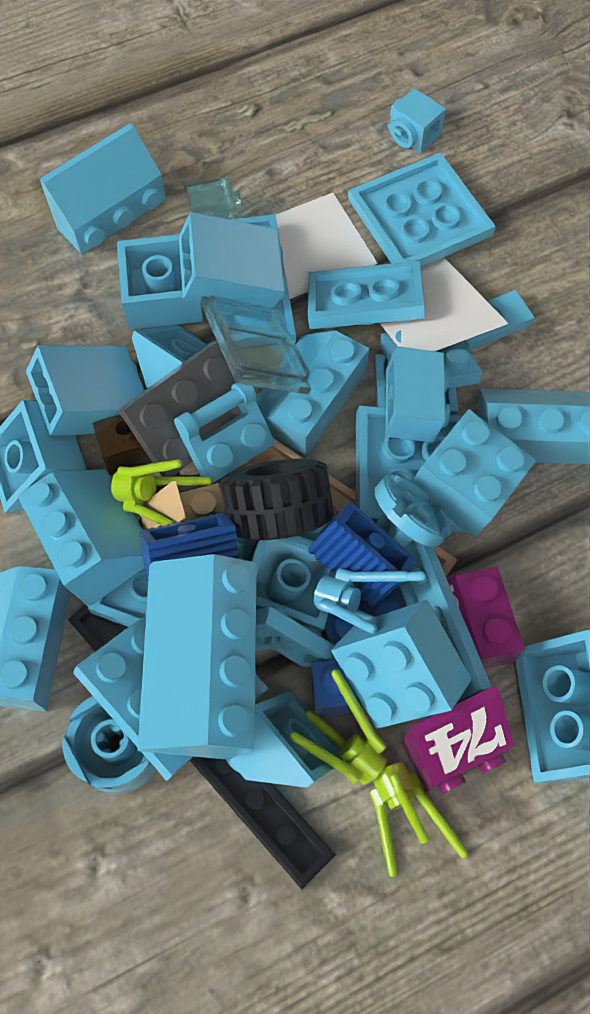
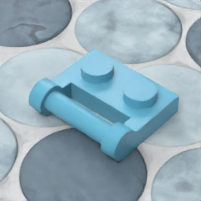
[174,379,276,483]

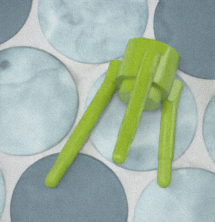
[111,459,213,526]
[290,669,387,785]
[369,762,468,877]

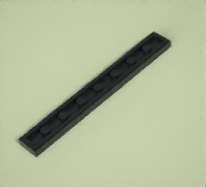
[68,605,336,889]

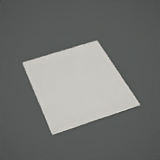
[275,193,378,299]
[380,257,509,351]

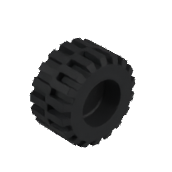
[220,458,334,540]

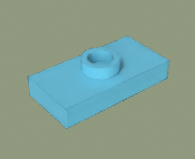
[464,290,535,351]

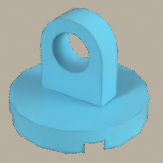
[374,475,451,548]

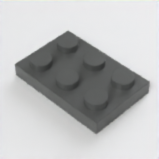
[118,341,260,476]

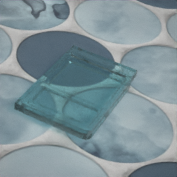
[200,295,311,395]

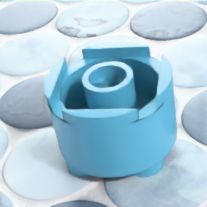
[62,696,157,794]

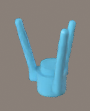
[314,568,427,634]

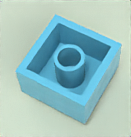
[117,234,203,330]
[412,409,536,538]
[331,600,472,729]

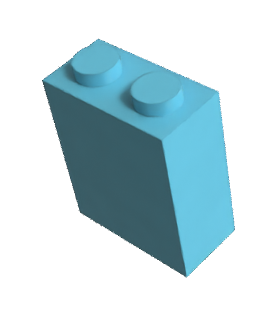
[178,212,287,314]
[26,345,145,436]

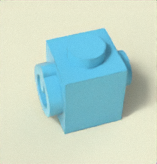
[387,88,446,153]

